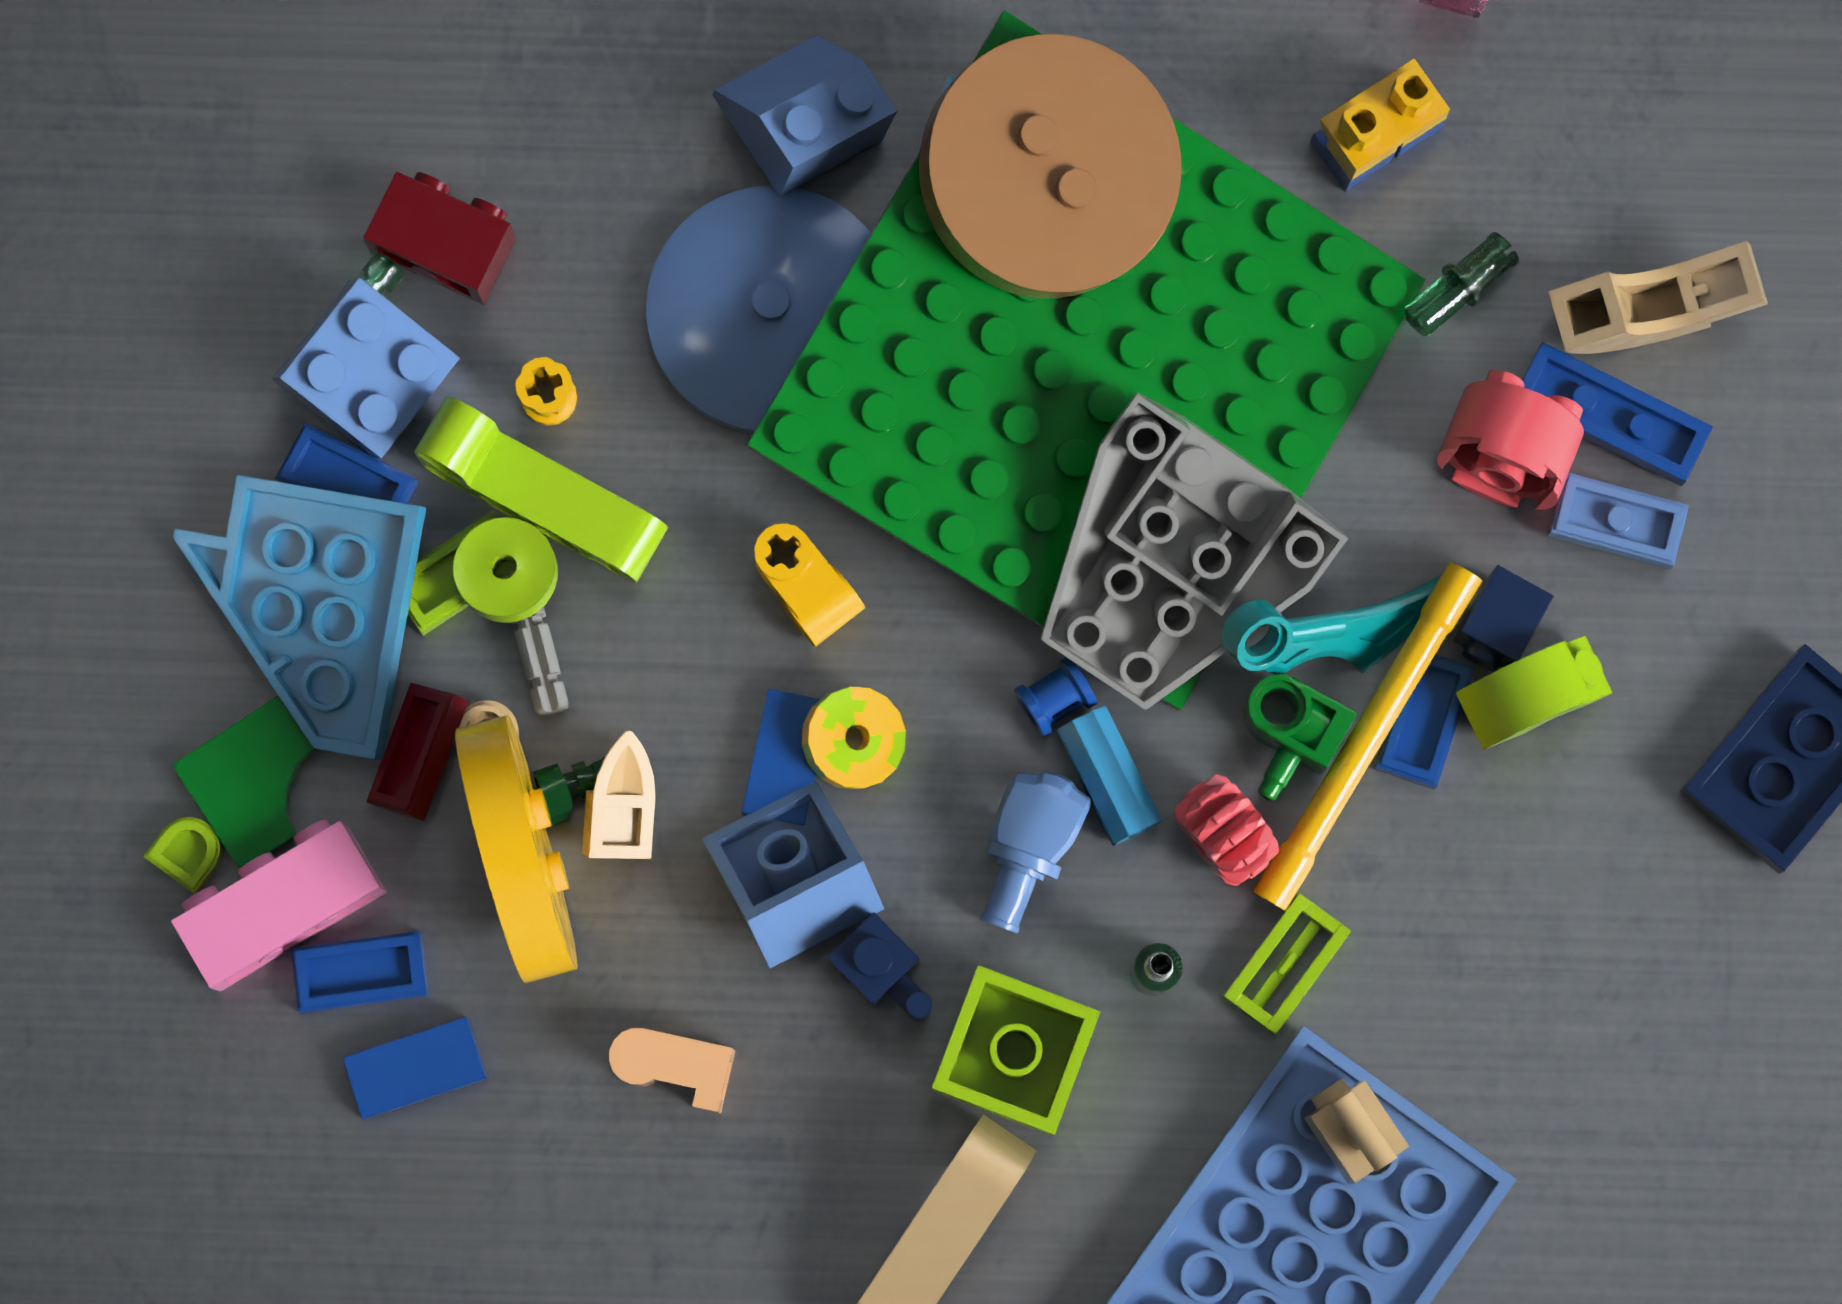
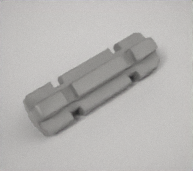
[512,607,569,716]

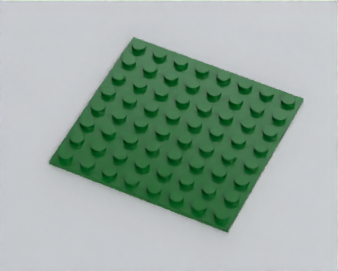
[746,10,1426,710]

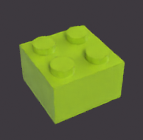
[931,965,1101,1137]

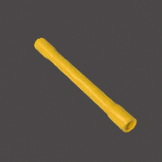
[1252,562,1483,911]

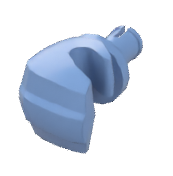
[980,771,1091,934]

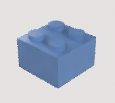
[271,277,460,458]

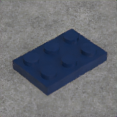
[1680,644,1842,874]

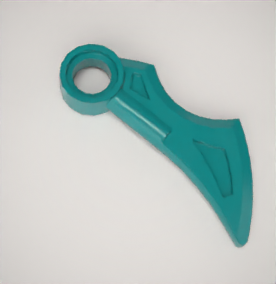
[1221,575,1441,675]

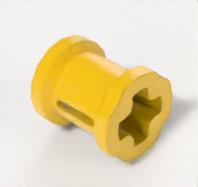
[515,357,578,426]

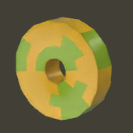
[802,686,906,789]

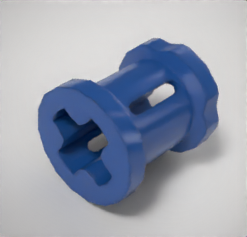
[1013,657,1098,737]

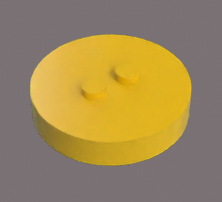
[455,715,578,983]

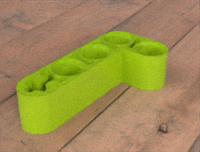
[414,396,668,583]

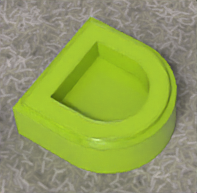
[143,817,224,894]

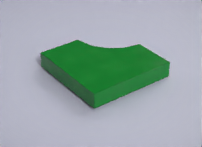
[172,696,317,869]

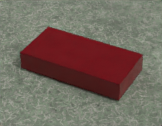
[366,683,469,821]

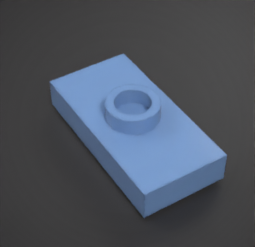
[1547,473,1689,569]

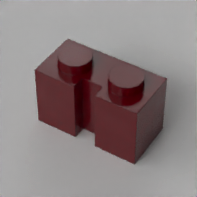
[363,171,516,305]

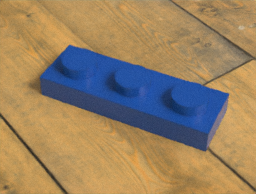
[1522,342,1713,486]

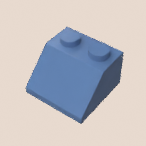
[712,35,897,197]
[702,780,884,968]

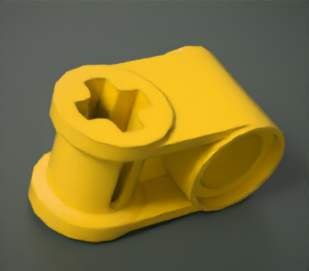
[754,523,865,647]

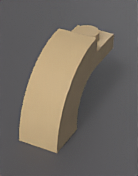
[1548,241,1768,354]

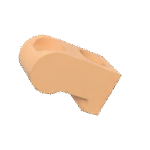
[609,1028,735,1114]

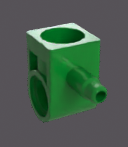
[1243,674,1357,801]

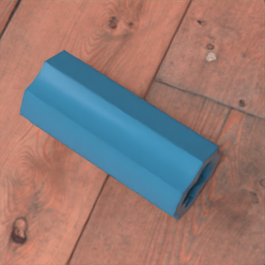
[1057,706,1163,846]

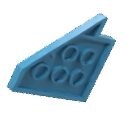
[173,475,426,760]

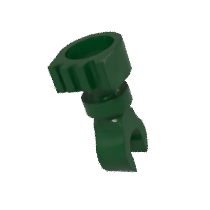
[532,755,606,827]

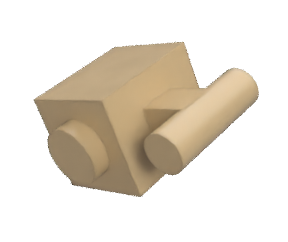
[1304,1078,1410,1184]

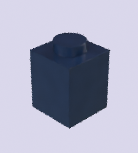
[1453,565,1554,672]

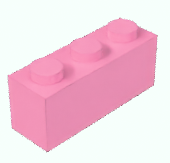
[171,819,387,992]

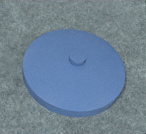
[646,185,871,435]

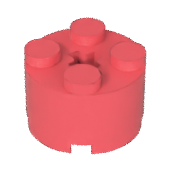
[1437,370,1584,510]

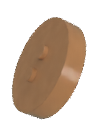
[919,34,1181,298]

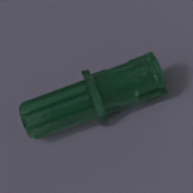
[1404,232,1519,336]

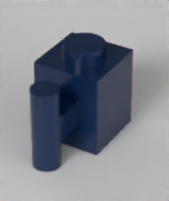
[827,912,932,1022]

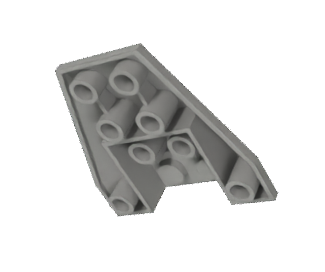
[1040,392,1348,710]

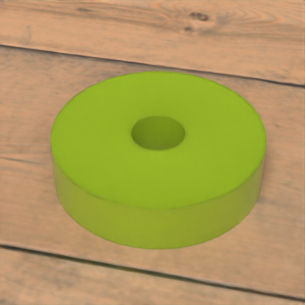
[453,517,558,623]

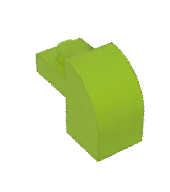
[1456,636,1613,750]

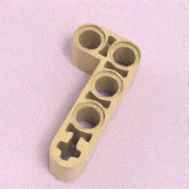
[857,1114,1037,1304]

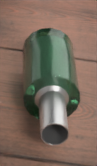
[1130,943,1183,996]

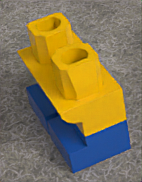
[1310,58,1450,192]

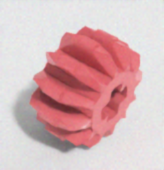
[1174,774,1279,886]

